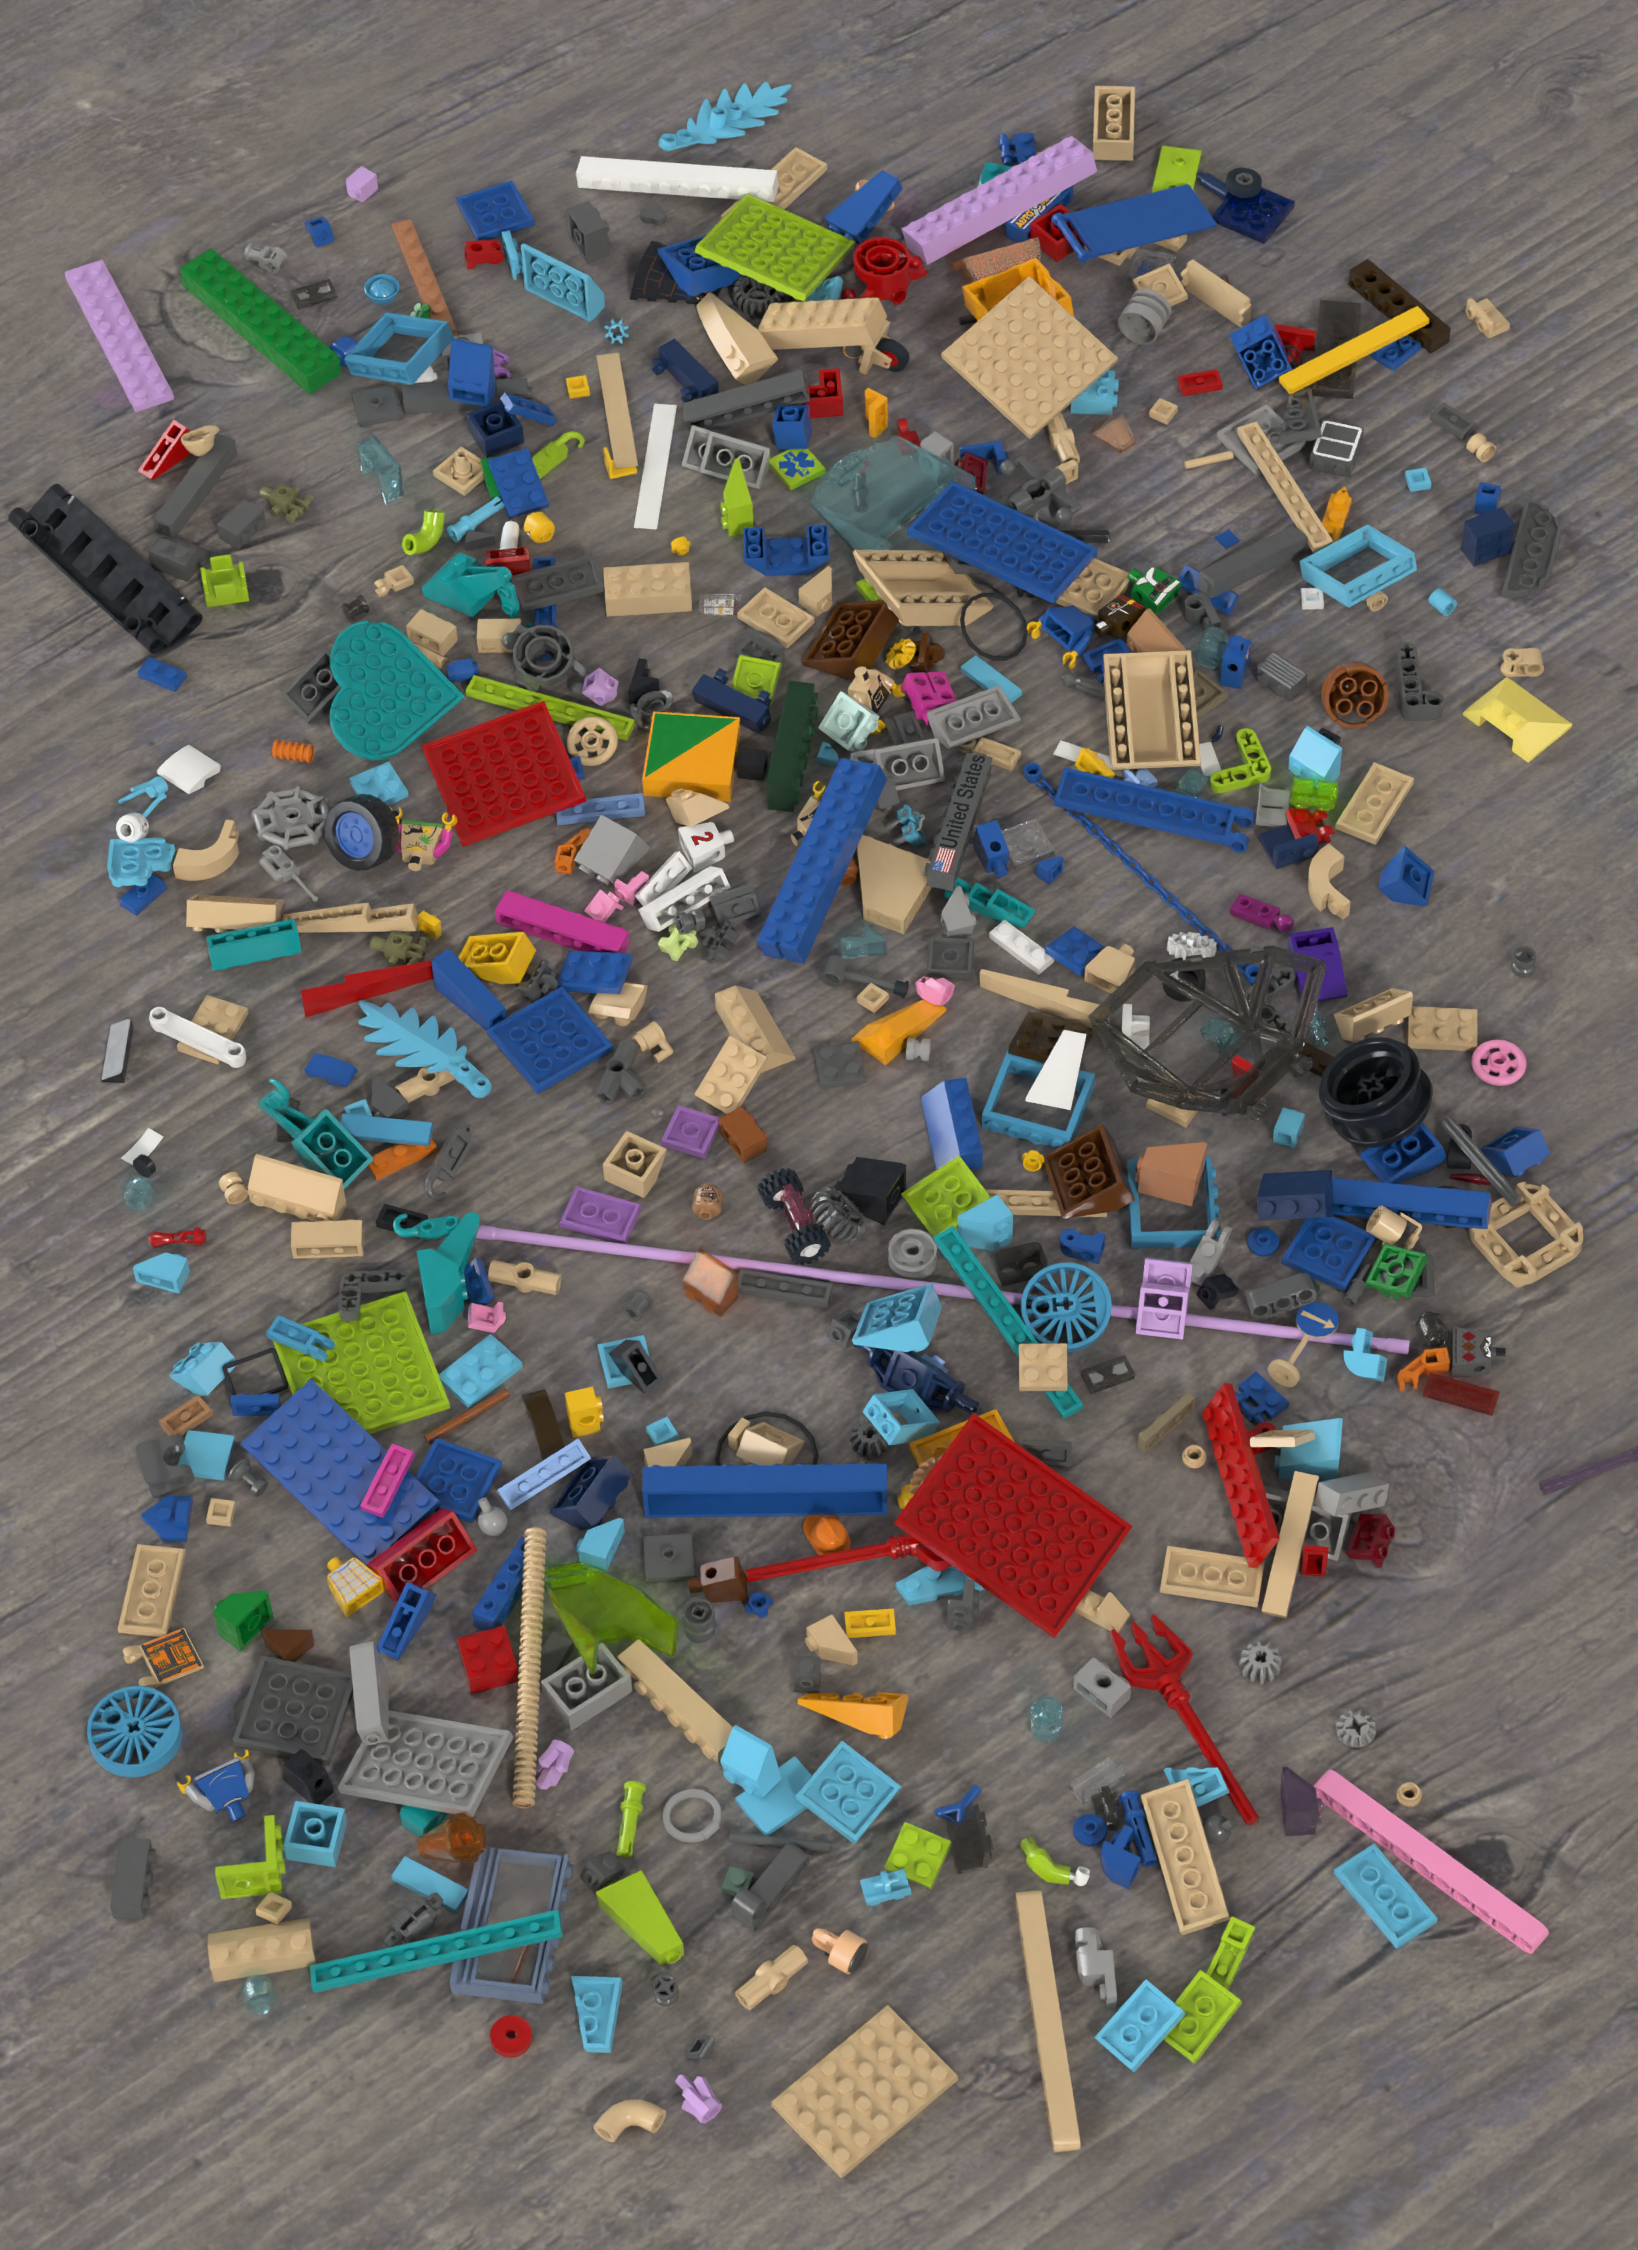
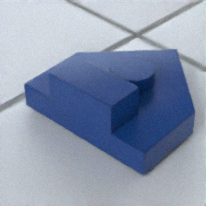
[141,1495,193,1542]

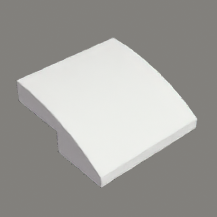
[157,745,221,794]

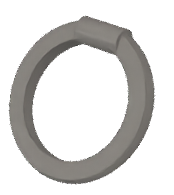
[662,1789,722,1843]

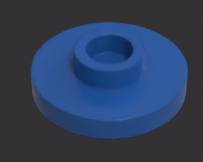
[1247,1228,1279,1257]
[1073,1814,1107,1846]

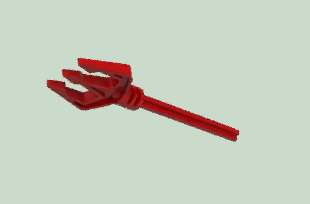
[745,1533,952,1582]
[1111,1614,1259,1826]

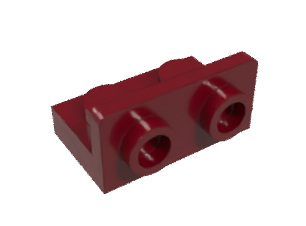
[953,452,988,495]
[1346,1514,1395,1568]

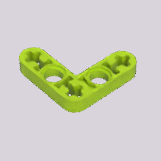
[1209,728,1271,793]

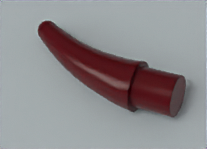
[1450,1174,1491,1186]

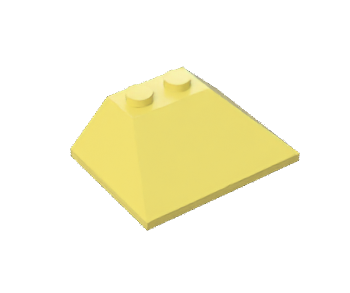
[1463,677,1572,763]

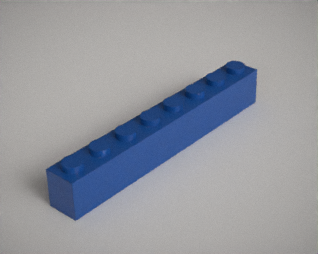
[1332,1177,1492,1229]

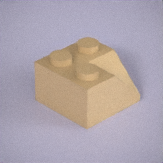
[603,1131,667,1198]

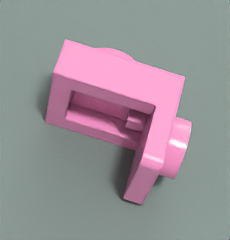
[584,890,624,923]
[468,1302,506,1333]

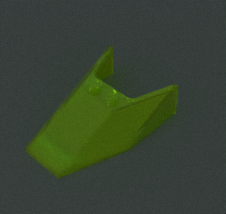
[543,1561,679,1674]

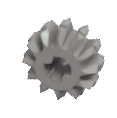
[1239,1641,1282,1685]

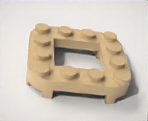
[1468,1182,1583,1287]

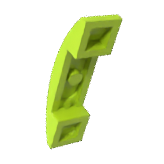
[1206,1916,1255,1990]

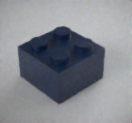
[467,401,524,458]
[1461,507,1515,567]

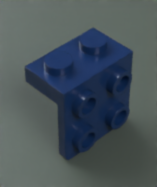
[1259,824,1318,869]

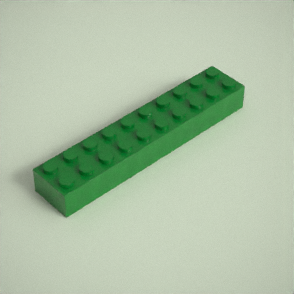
[179,248,342,394]

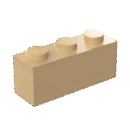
[291,1219,364,1259]

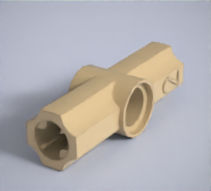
[1046,413,1080,464]
[394,1066,455,1103]
[488,1260,562,1295]
[735,1945,808,2010]

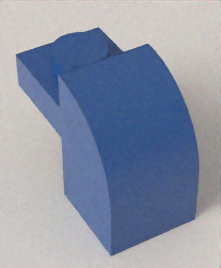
[1474,482,1502,515]
[1101,1825,1141,1889]

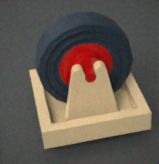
[858,320,909,375]

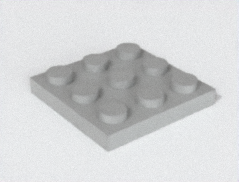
[1217,405,1306,475]

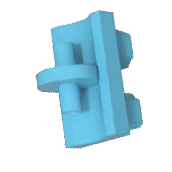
[860,1869,911,1906]

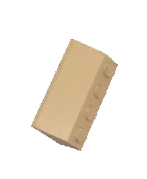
[186,894,284,933]
[715,985,795,1073]
[248,1154,347,1222]
[208,1917,316,1982]

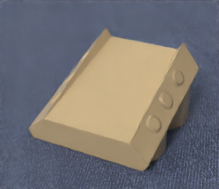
[588,982,648,1026]

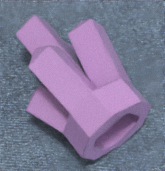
[535,1740,575,1789]
[675,2074,722,2123]

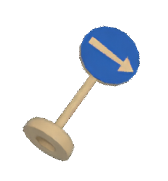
[1267,1302,1339,1387]

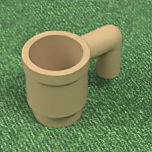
[631,1021,673,1063]

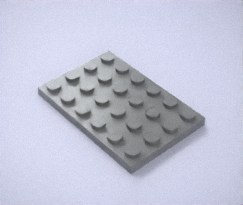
[338,1710,513,1817]

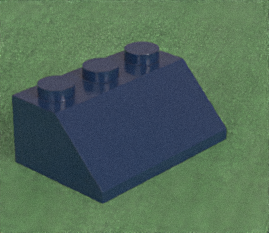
[1257,1170,1334,1221]
[549,1455,633,1530]

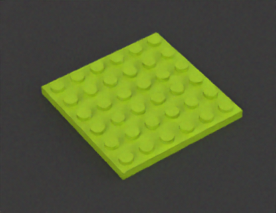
[695,193,855,302]
[272,1291,450,1434]

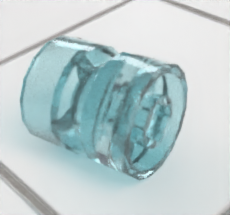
[1195,627,1230,668]
[1030,1697,1063,1742]

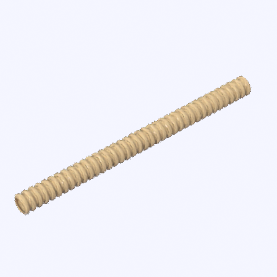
[512,1528,547,1808]

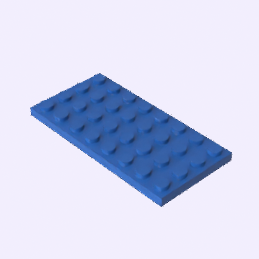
[907,481,1098,604]
[240,1379,441,1565]

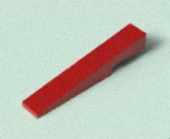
[301,960,434,1018]

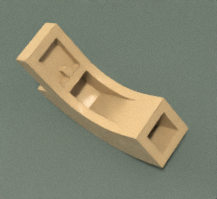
[173,820,239,881]
[1308,843,1351,920]

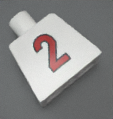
[678,822,734,872]

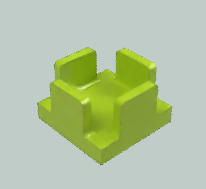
[201,555,249,608]

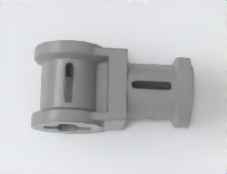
[244,243,288,274]

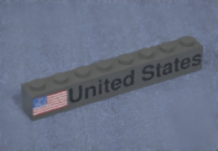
[924,753,993,891]

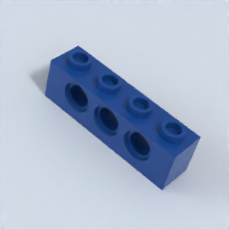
[472,1536,525,1631]

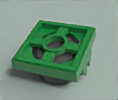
[1365,1243,1428,1301]

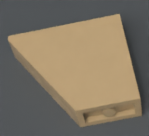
[856,835,932,934]

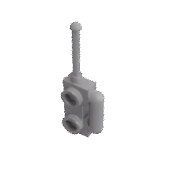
[259,845,318,902]

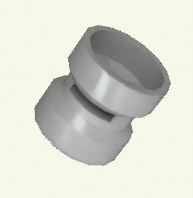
[906,1037,931,1062]

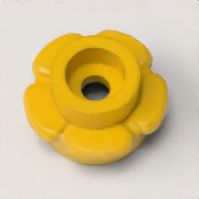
[671,537,691,556]
[1022,1150,1045,1172]

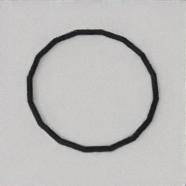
[715,1412,818,1466]

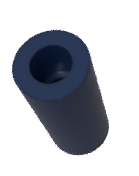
[1197,172,1233,201]

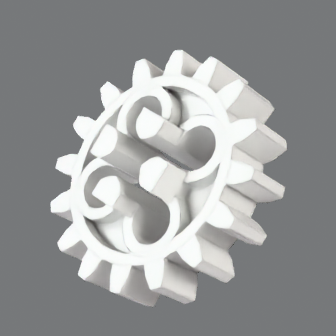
[1167,932,1217,962]

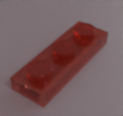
[1423,1372,1500,1416]

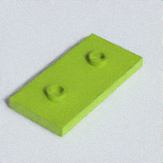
[1152,146,1202,193]

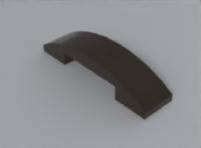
[522,1389,564,1461]

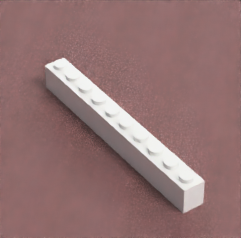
[576,156,779,202]

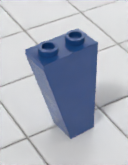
[824,170,903,245]
[432,949,507,1031]

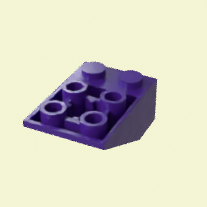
[1288,927,1348,1004]

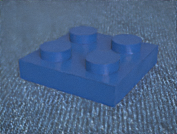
[1045,926,1105,976]

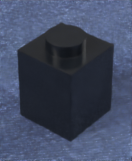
[734,748,768,781]

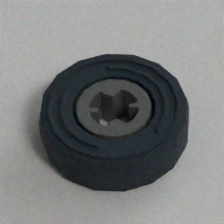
[1226,167,1262,198]

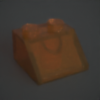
[683,1248,738,1317]

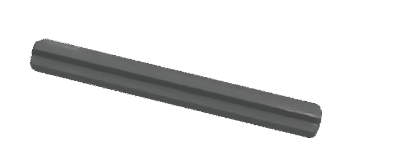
[1441,1116,1521,1207]

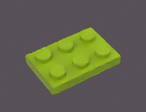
[1163,1970,1242,2064]

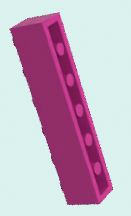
[495,890,630,953]

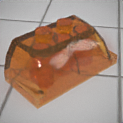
[951,237,1041,284]

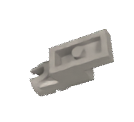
[1075,1927,1117,2009]

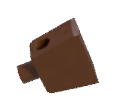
[688,1556,748,1603]

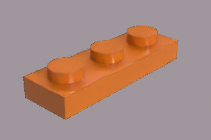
[367,1138,438,1181]

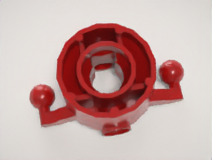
[840,237,928,305]

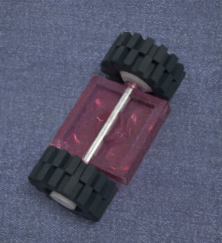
[758,1168,831,1265]

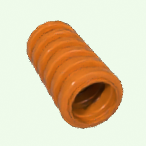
[272,739,314,763]

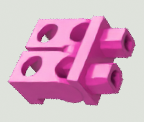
[901,672,957,725]

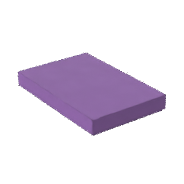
[559,1186,642,1244]

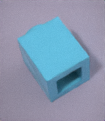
[1273,1107,1305,1148]

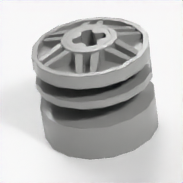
[1118,289,1171,345]

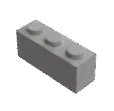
[1314,1472,1389,1516]

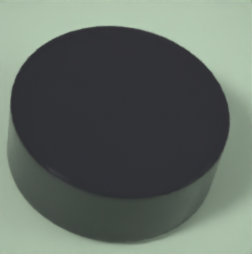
[133,1154,156,1178]

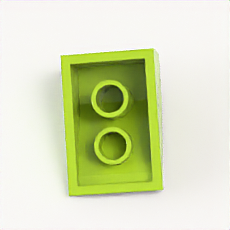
[720,458,754,537]

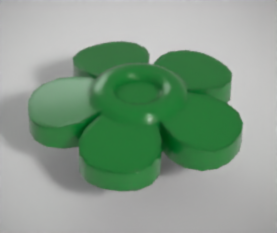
[410,303,431,319]

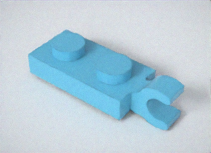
[502,230,524,280]

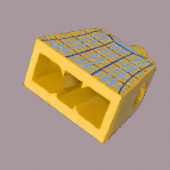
[327,1557,384,1617]

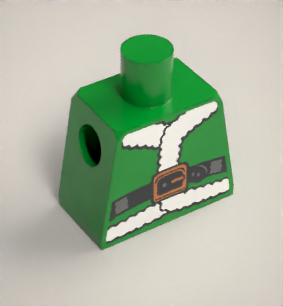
[1127,567,1182,616]

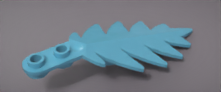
[658,82,792,151]
[358,1000,492,1098]

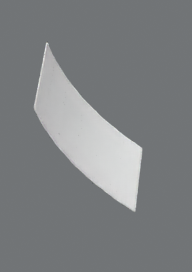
[121,1128,164,1165]

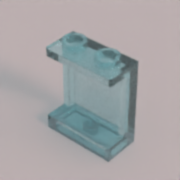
[357,435,404,503]

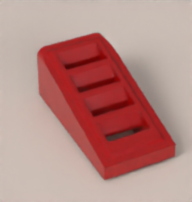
[1301,1545,1329,1576]

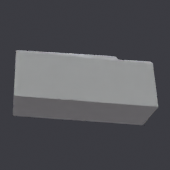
[681,425,771,489]
[850,737,945,790]

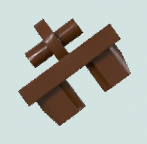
[909,633,945,674]

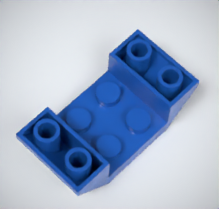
[743,525,830,576]

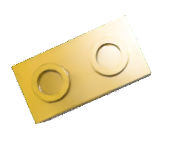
[565,1387,604,1438]

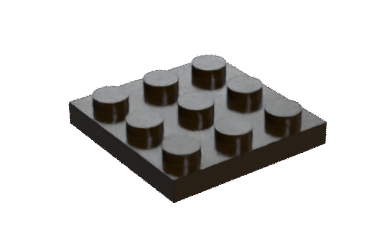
[1008,1011,1093,1063]

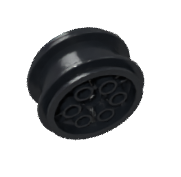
[1319,1037,1433,1148]

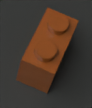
[718,1106,768,1164]

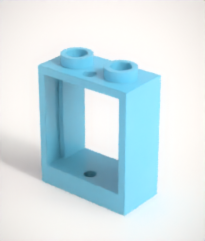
[862,1389,940,1445]

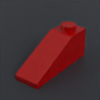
[138,419,190,481]

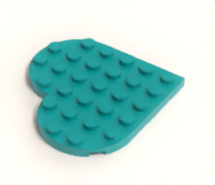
[330,621,465,761]

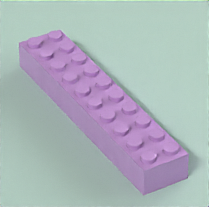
[902,136,1097,265]

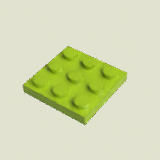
[901,1155,991,1237]

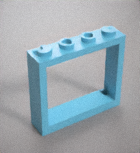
[1300,524,1417,608]

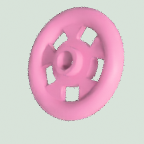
[1471,1040,1527,1086]

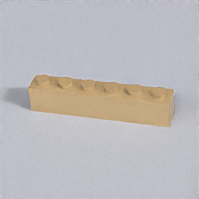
[617,1639,733,1764]

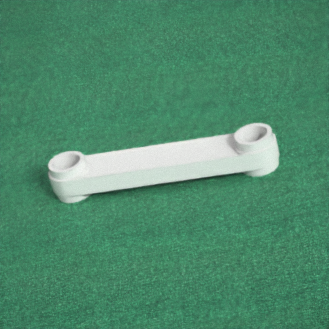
[149,1007,246,1068]

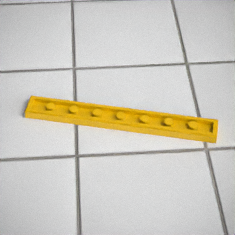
[1279,306,1429,395]

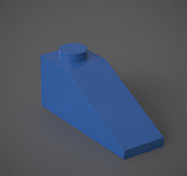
[377,1582,437,1660]

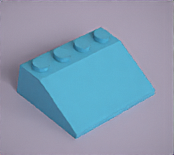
[521,243,605,322]
[852,1283,942,1352]

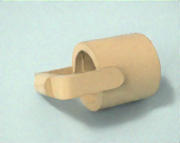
[1366,1205,1422,1250]

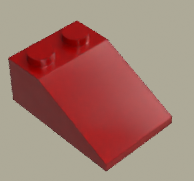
[486,546,531,576]

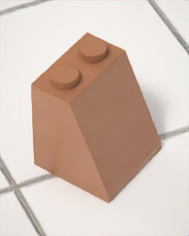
[1135,1142,1208,1206]

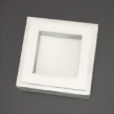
[1301,588,1324,609]

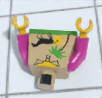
[390,807,457,871]

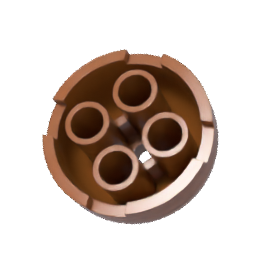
[1321,661,1389,729]

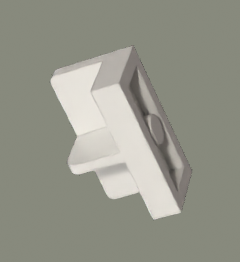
[1121,1004,1150,1055]

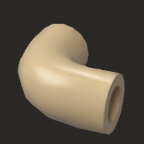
[593,2099,666,2142]

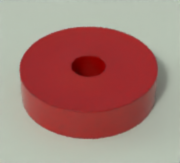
[490,2015,532,2058]

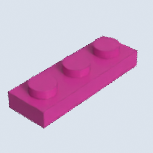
[360,1444,415,1518]

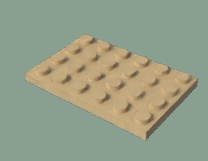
[771,2005,958,2179]

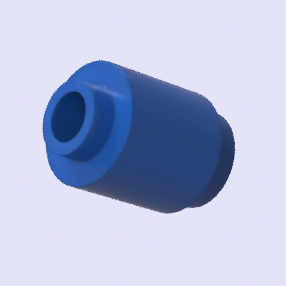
[447,658,479,683]

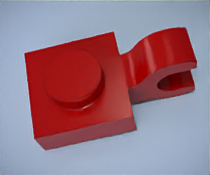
[896,418,921,456]

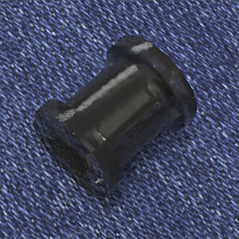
[341,595,370,621]

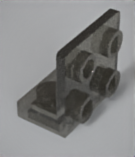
[946,1804,993,1874]

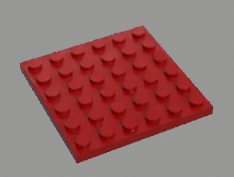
[421,701,587,847]

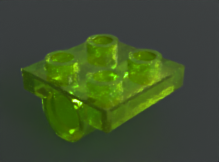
[1290,777,1339,811]

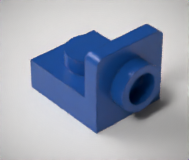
[304,216,334,247]

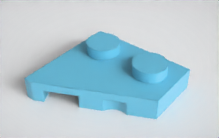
[1164,1768,1230,1807]

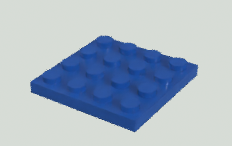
[486,987,613,1094]

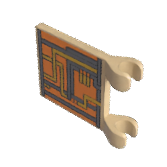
[123,1628,204,1689]

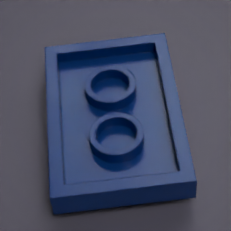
[488,448,549,519]
[557,951,633,994]

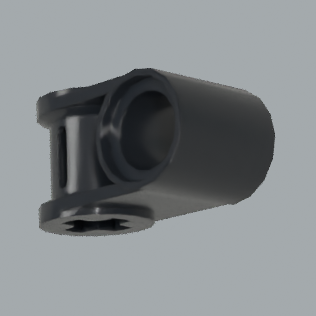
[1447,1124,1472,1170]

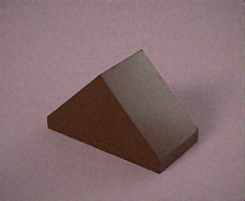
[262,1629,314,1662]

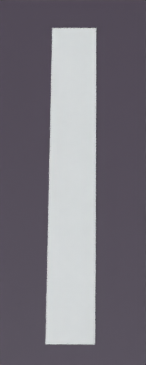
[634,404,677,529]

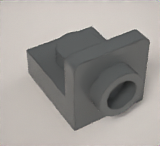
[827,1309,861,1349]

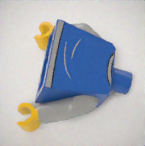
[177,1749,255,1822]

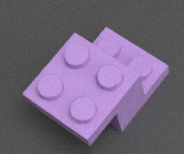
[1136,1258,1193,1340]

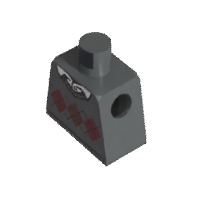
[1451,1327,1506,1378]

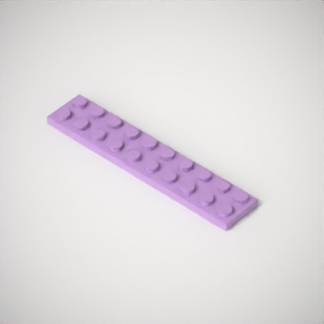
[64,259,174,413]

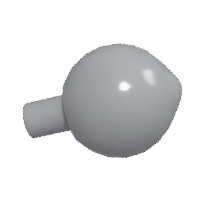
[478,1497,507,1536]

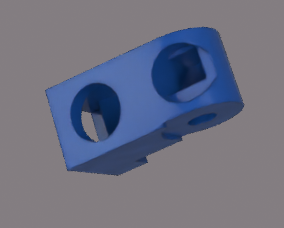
[1060,1229,1106,1264]

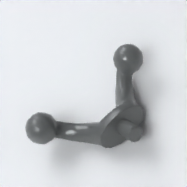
[629,703,651,732]

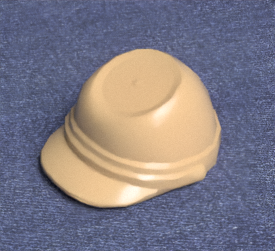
[181,425,220,456]

